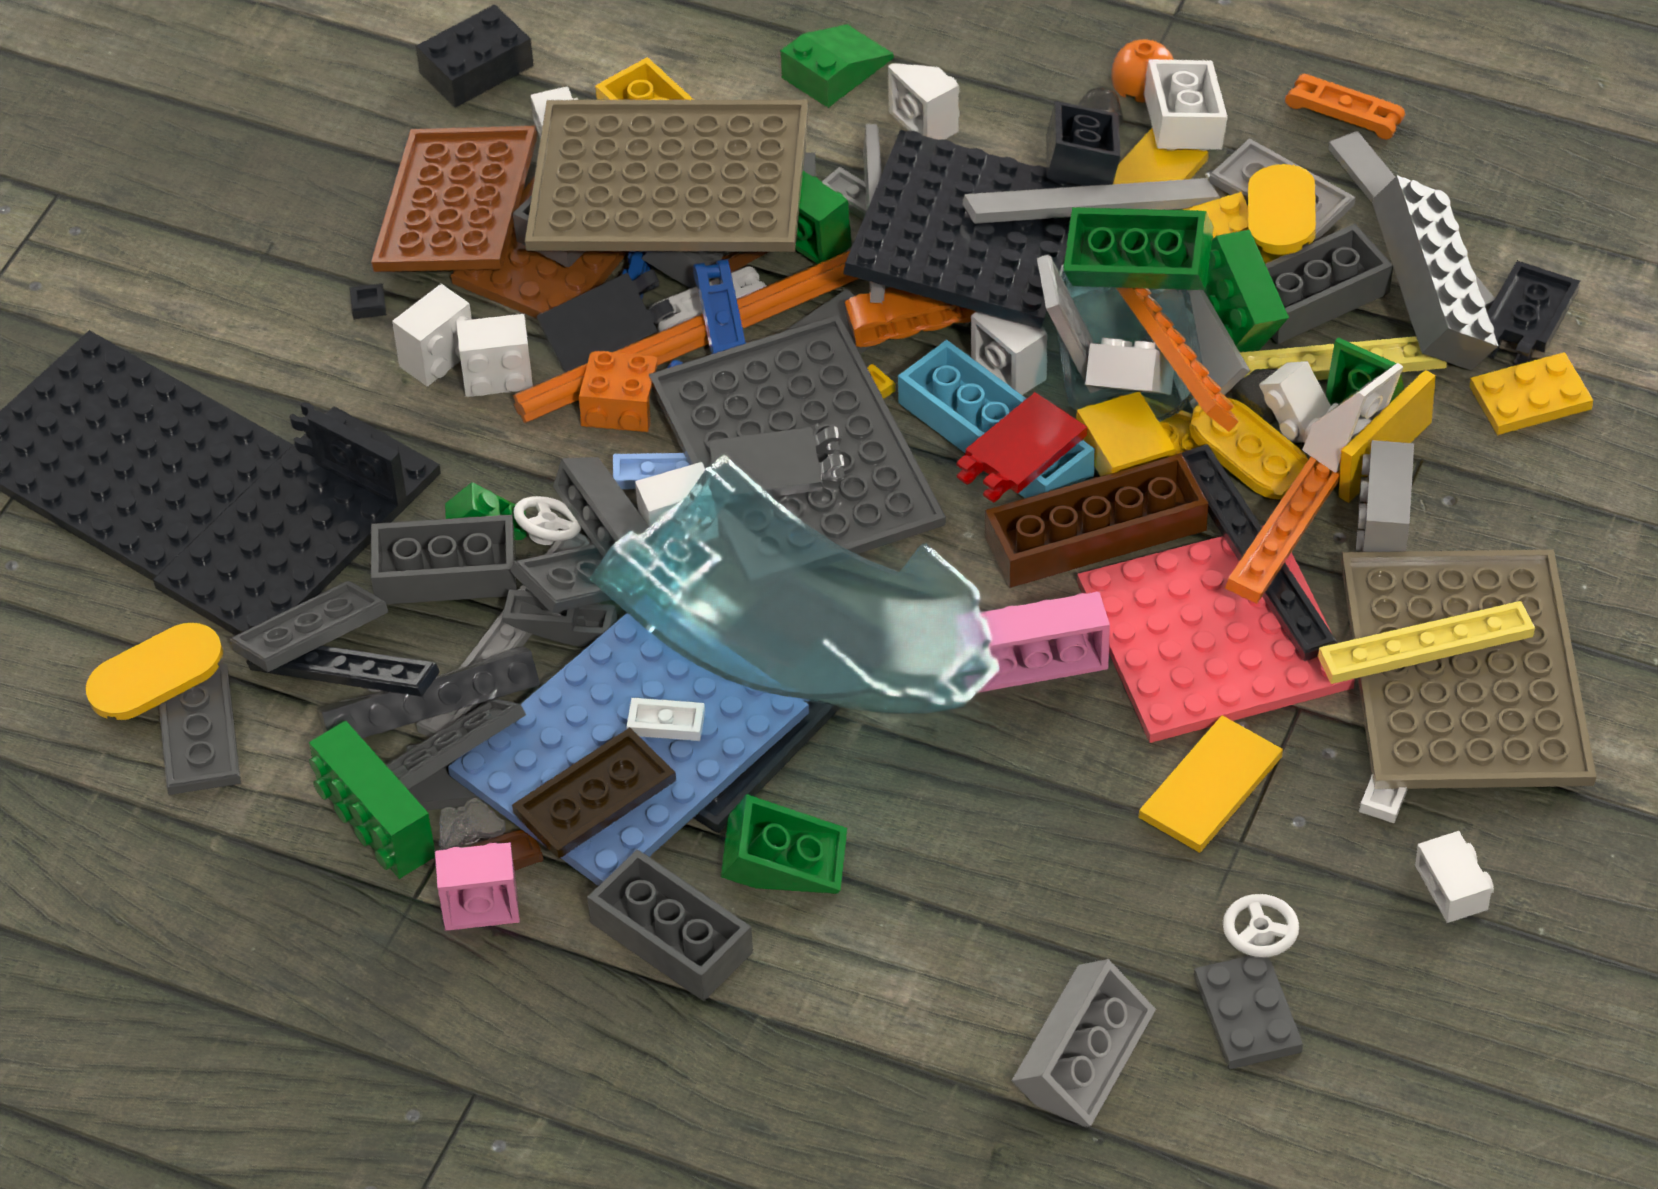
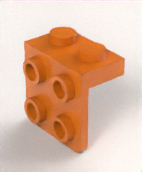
[579,351,657,432]

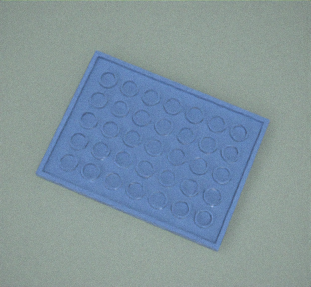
[448,594,809,886]

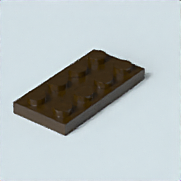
[512,727,676,859]

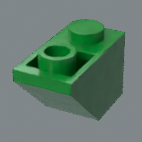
[445,482,527,540]

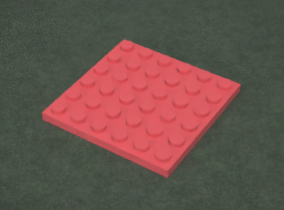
[1077,525,1355,743]

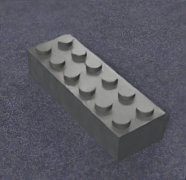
[1371,175,1498,371]

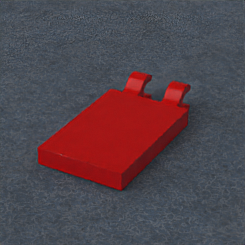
[957,392,1087,503]

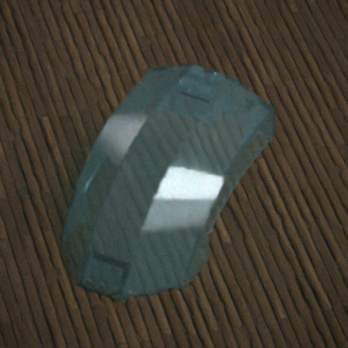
[590,454,1000,714]

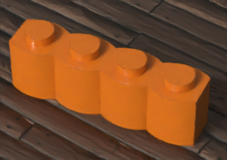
[845,287,977,347]

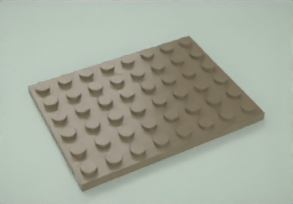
[525,100,809,252]
[1341,549,1596,789]

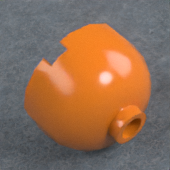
[1111,39,1174,103]

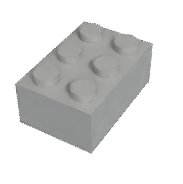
[1356,440,1414,552]

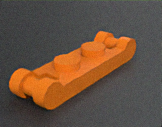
[1285,74,1405,140]

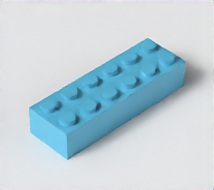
[898,340,1095,498]

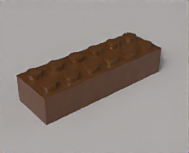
[985,453,1208,588]

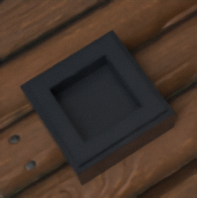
[350,283,387,319]

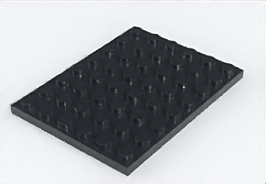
[843,129,1083,329]
[0,330,293,582]

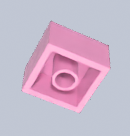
[435,843,520,931]

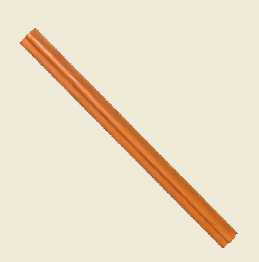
[513,250,859,423]

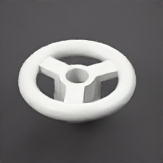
[514,496,582,545]
[1223,894,1299,957]

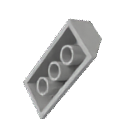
[1012,959,1156,1127]

